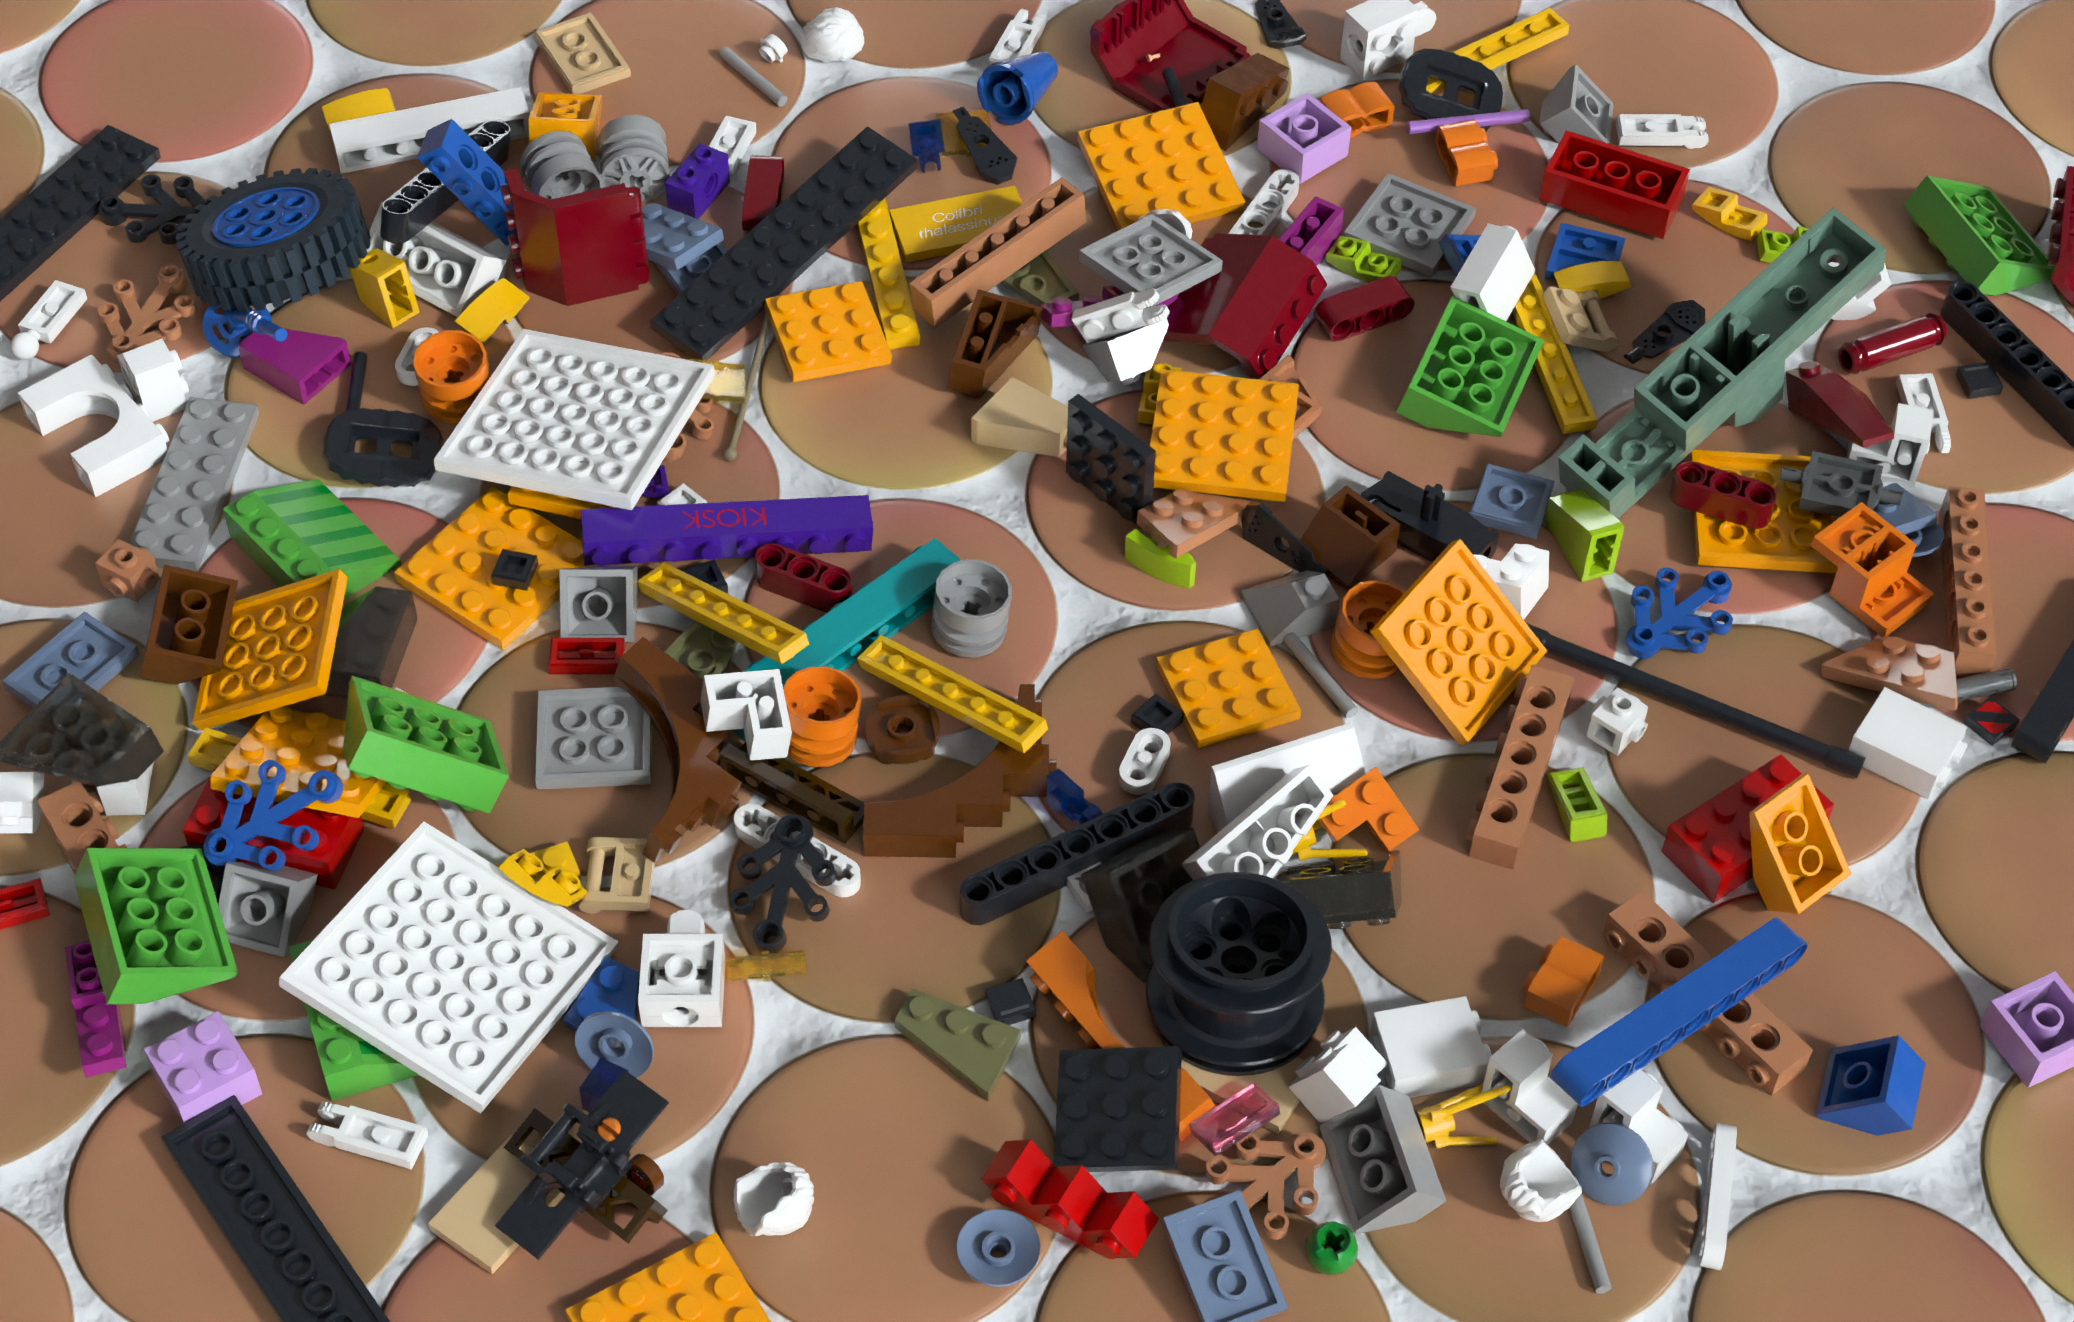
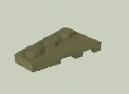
[1001,250,1080,306]
[665,620,738,680]
[895,988,1021,1101]

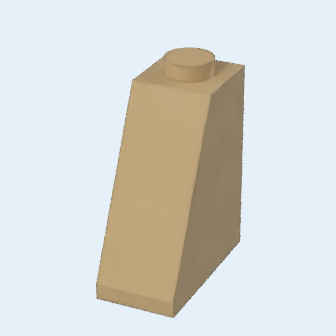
[971,377,1068,457]

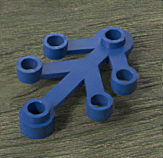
[1625,568,1733,659]
[203,760,343,871]

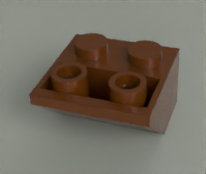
[1300,485,1400,590]

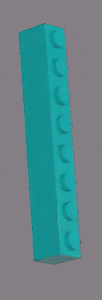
[732,538,962,741]

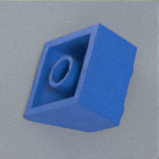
[1816,1035,1925,1136]

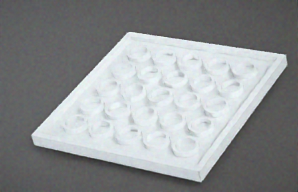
[434,329,715,510]
[279,821,618,1114]

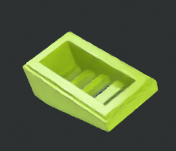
[1547,767,1607,842]

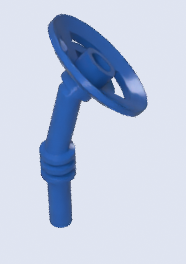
[203,305,287,358]

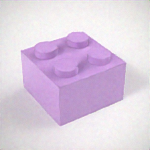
[1257,93,1351,184]
[1979,971,2074,1088]
[144,1011,262,1124]

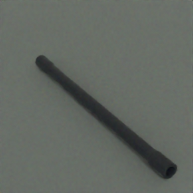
[1525,622,1866,778]

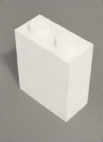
[1451,223,1535,321]
[1848,687,1968,799]
[1370,996,1492,1098]

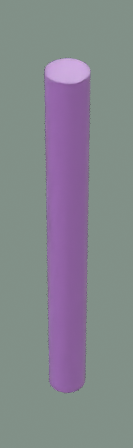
[1405,109,1530,134]

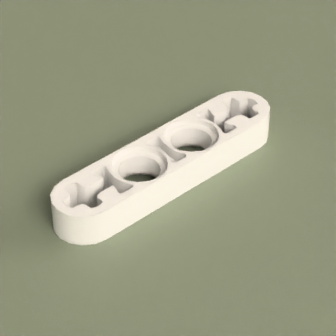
[1228,169,1300,236]
[734,804,861,897]
[1699,1123,1737,1270]

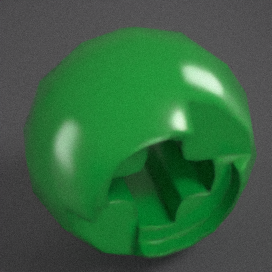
[1305,1221,1358,1275]

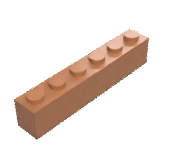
[909,177,1086,328]

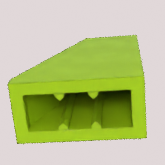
[1544,489,1624,582]

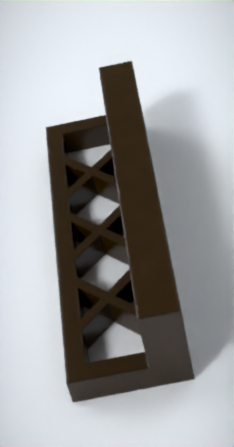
[719,742,864,844]
[503,1108,668,1244]

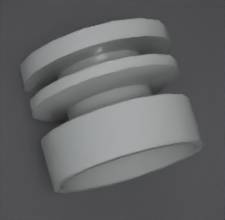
[598,115,670,203]
[520,131,603,199]
[931,559,1012,658]

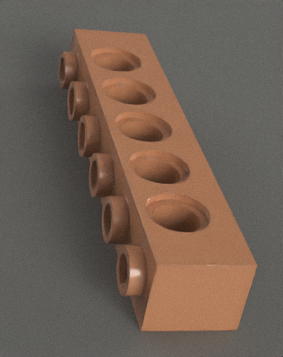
[1939,486,1997,679]
[1465,664,1575,870]
[37,780,127,874]
[1603,891,1813,1096]

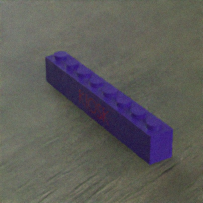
[581,495,873,566]

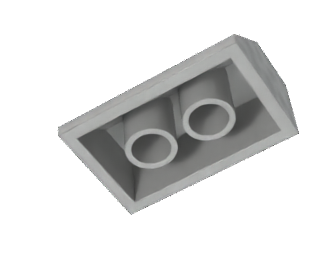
[1319,1085,1447,1233]

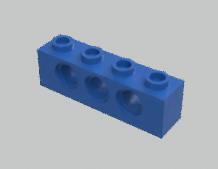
[417,119,513,246]

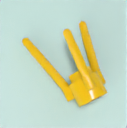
[1292,800,1368,861]
[1415,1083,1511,1149]

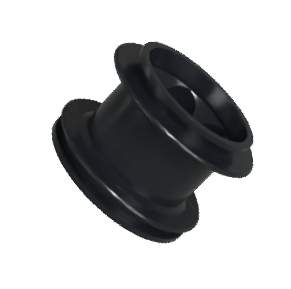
[1146,872,1332,1076]

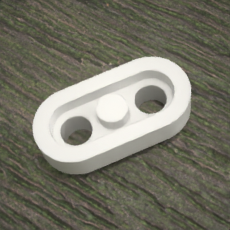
[395,327,439,386]
[1119,728,1171,795]

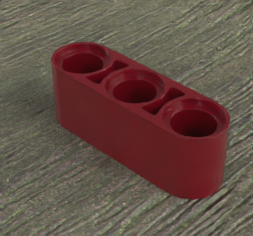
[742,155,784,231]
[1313,276,1415,341]
[1669,461,1777,529]
[755,543,853,613]

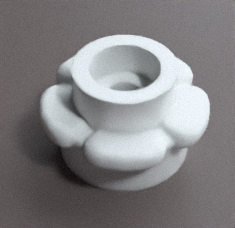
[759,34,788,63]

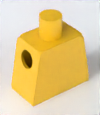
[348,248,420,329]

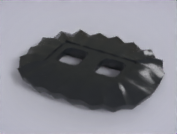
[1398,48,1503,132]
[323,408,444,488]

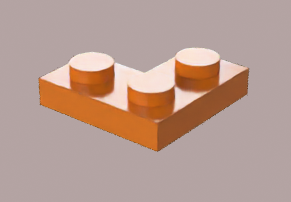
[1318,767,1420,852]

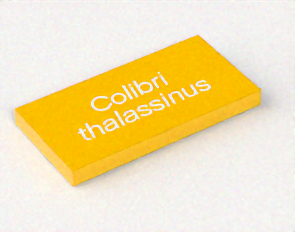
[889,185,1023,263]

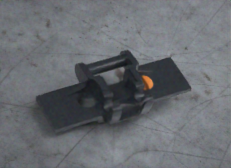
[495,1070,669,1260]

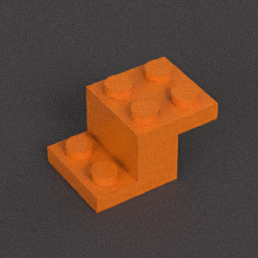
[1811,502,1934,637]

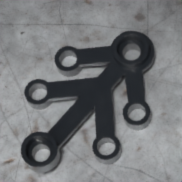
[98,174,208,245]
[729,814,837,954]

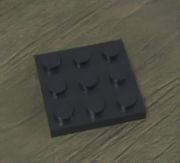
[1066,394,1156,529]
[1054,1046,1182,1172]

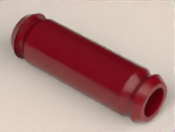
[1838,313,1947,374]

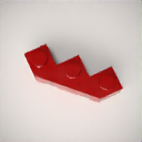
[981,1139,1159,1259]

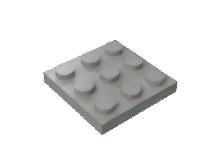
[1344,173,1476,277]
[1078,214,1223,308]
[535,687,651,790]

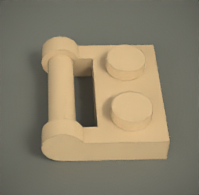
[1542,286,1618,352]
[579,837,655,914]

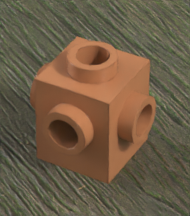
[95,539,160,603]

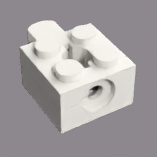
[1340,0,1436,80]
[638,909,726,1027]

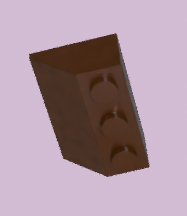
[139,564,238,685]

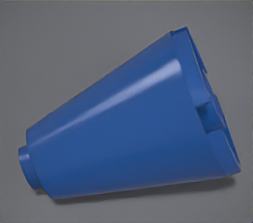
[977,52,1058,125]

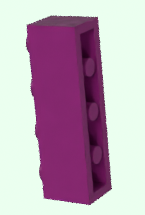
[1279,196,1344,266]

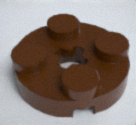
[865,695,940,765]

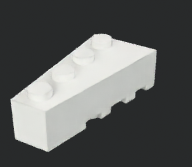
[1181,765,1333,880]

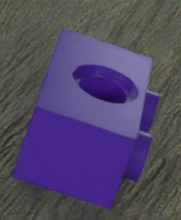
[665,143,730,219]

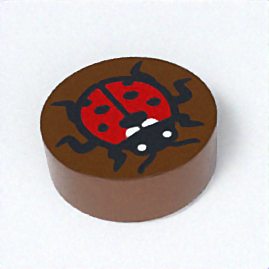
[625,1154,664,1196]

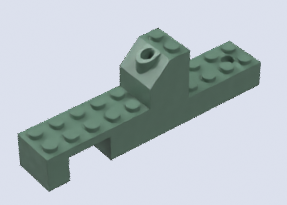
[1558,207,1886,519]

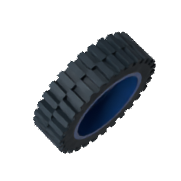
[176,168,371,311]

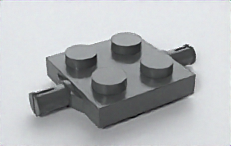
[1780,451,1904,517]

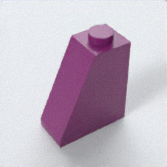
[238,329,352,405]

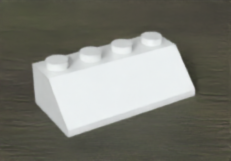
[366,202,506,317]
[1207,722,1365,832]

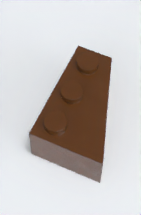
[1201,53,1289,151]
[947,289,1043,398]

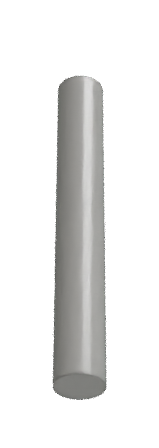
[719,47,788,107]
[1283,633,1358,718]
[1569,1175,1612,1294]

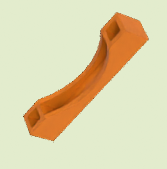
[1026,930,1218,1142]

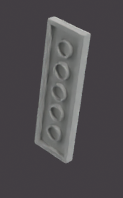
[129,397,260,572]

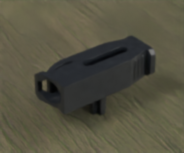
[1361,471,1499,562]

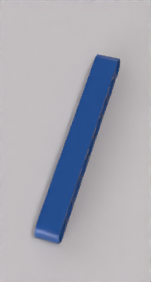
[1550,917,1808,1107]

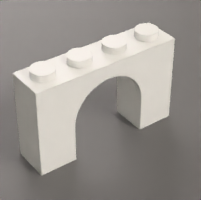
[18,354,169,497]

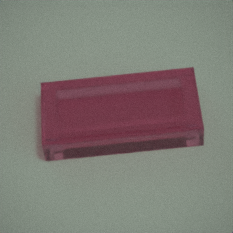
[1189,1082,1280,1156]

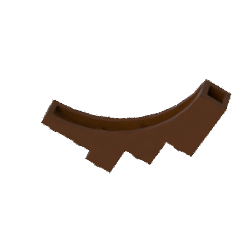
[613,637,742,863]
[863,684,1057,858]

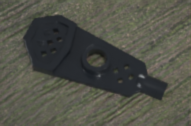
[1255,0,1307,48]
[952,106,1017,185]
[1623,300,1705,364]
[1241,502,1328,575]

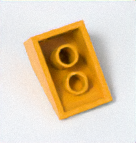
[529,92,602,159]
[1749,773,1851,914]

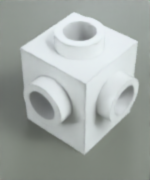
[1586,687,1648,756]

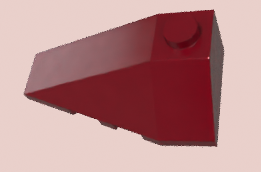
[1785,361,1894,448]

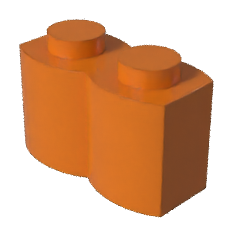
[1320,82,1395,138]
[1435,119,1498,186]
[1522,936,1604,1027]

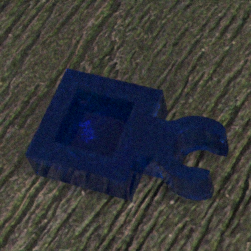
[908,119,945,173]
[1047,768,1102,824]

